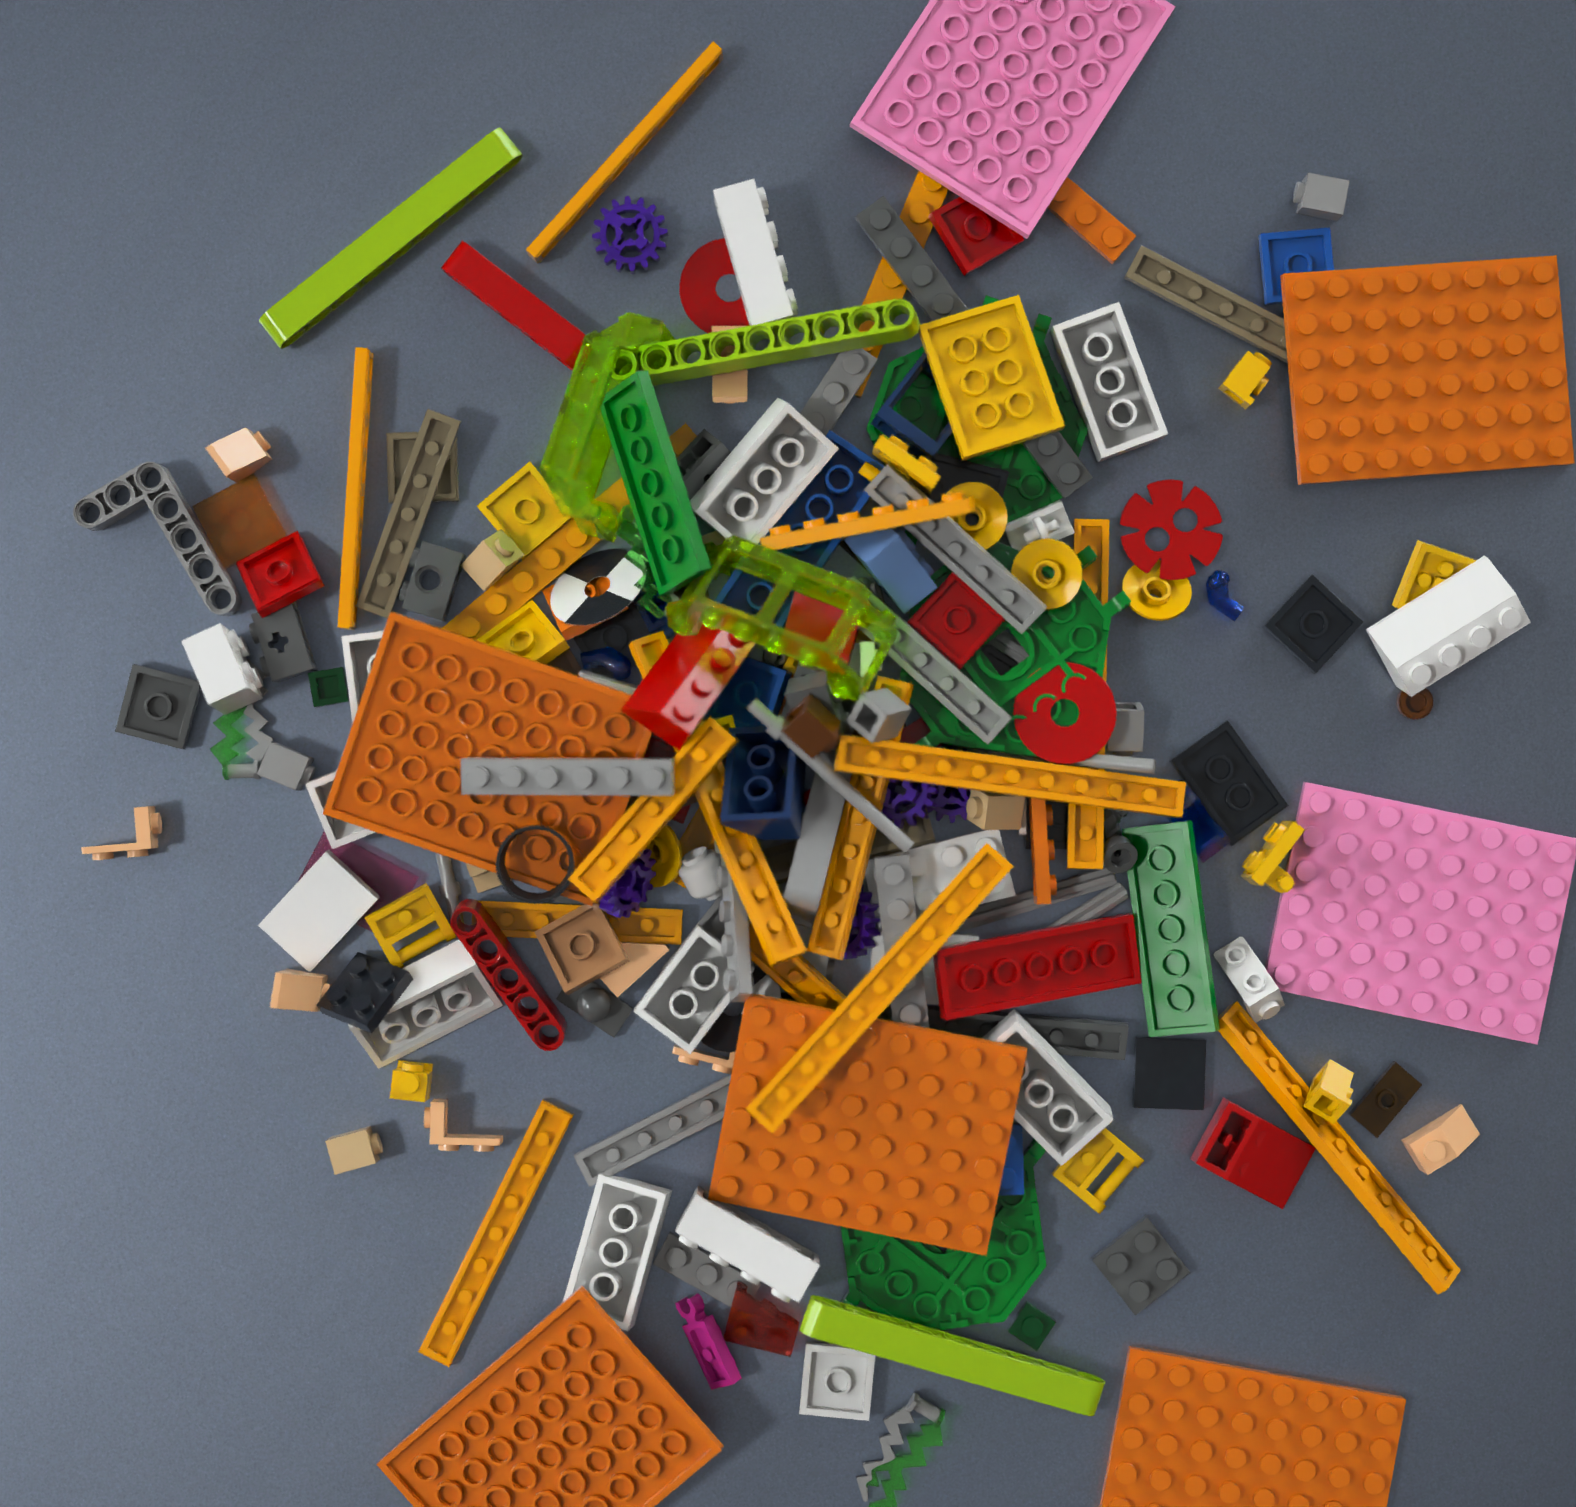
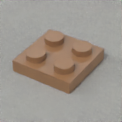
[535,901,629,995]

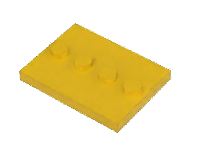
[918,295,1065,460]

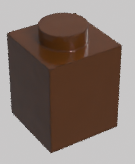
[781,693,841,759]

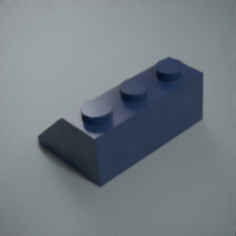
[720,726,806,840]

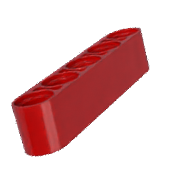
[440,241,597,373]
[451,899,567,1051]

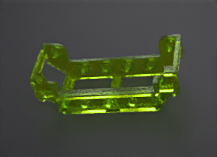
[539,312,675,543]
[666,535,897,702]

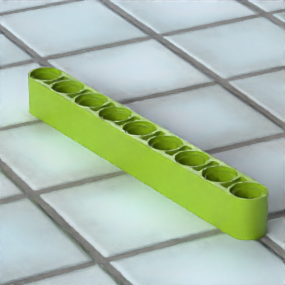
[259,128,523,349]
[606,299,920,386]
[800,1295,1105,1416]

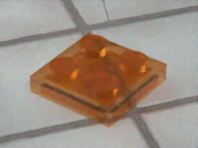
[192,474,287,569]

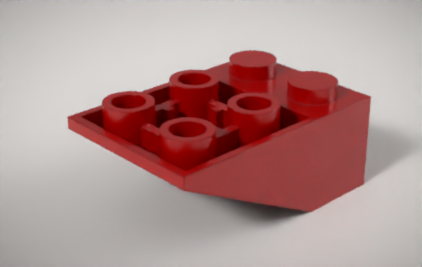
[1190,1097,1316,1209]

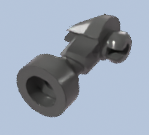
[1103,808,1138,873]

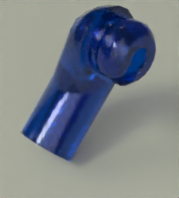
[1206,570,1244,621]
[580,647,631,681]

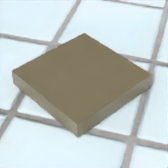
[386,432,459,504]

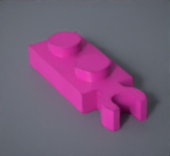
[675,1293,742,1390]

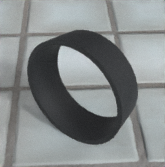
[496,825,575,904]

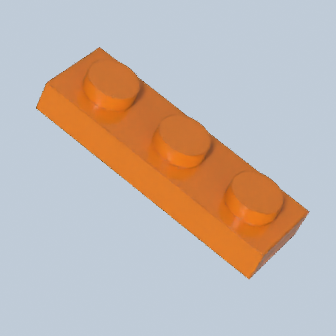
[1047,177,1136,264]
[1028,798,1057,905]

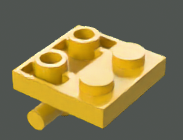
[858,435,941,495]
[1241,821,1305,893]

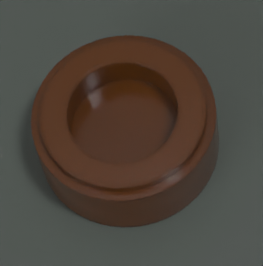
[1396,688,1433,720]

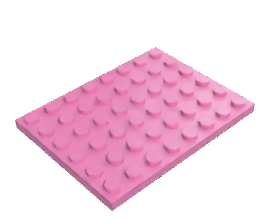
[849,0,1175,239]
[1265,782,1576,1045]

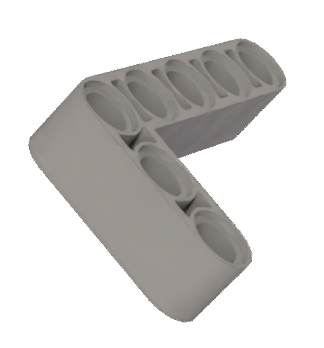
[73,461,242,616]
[783,749,851,928]

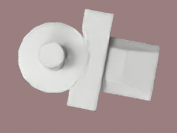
[1005,500,1075,551]

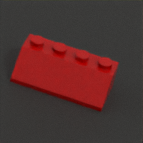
[621,608,763,751]

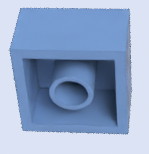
[844,526,937,614]

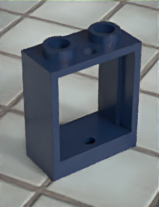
[871,351,953,461]

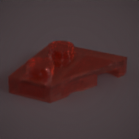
[723,1281,799,1357]

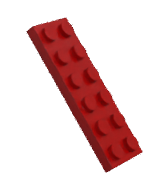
[933,913,1142,1020]

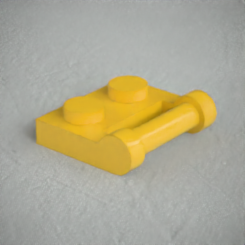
[364,883,456,968]
[1051,1128,1145,1214]

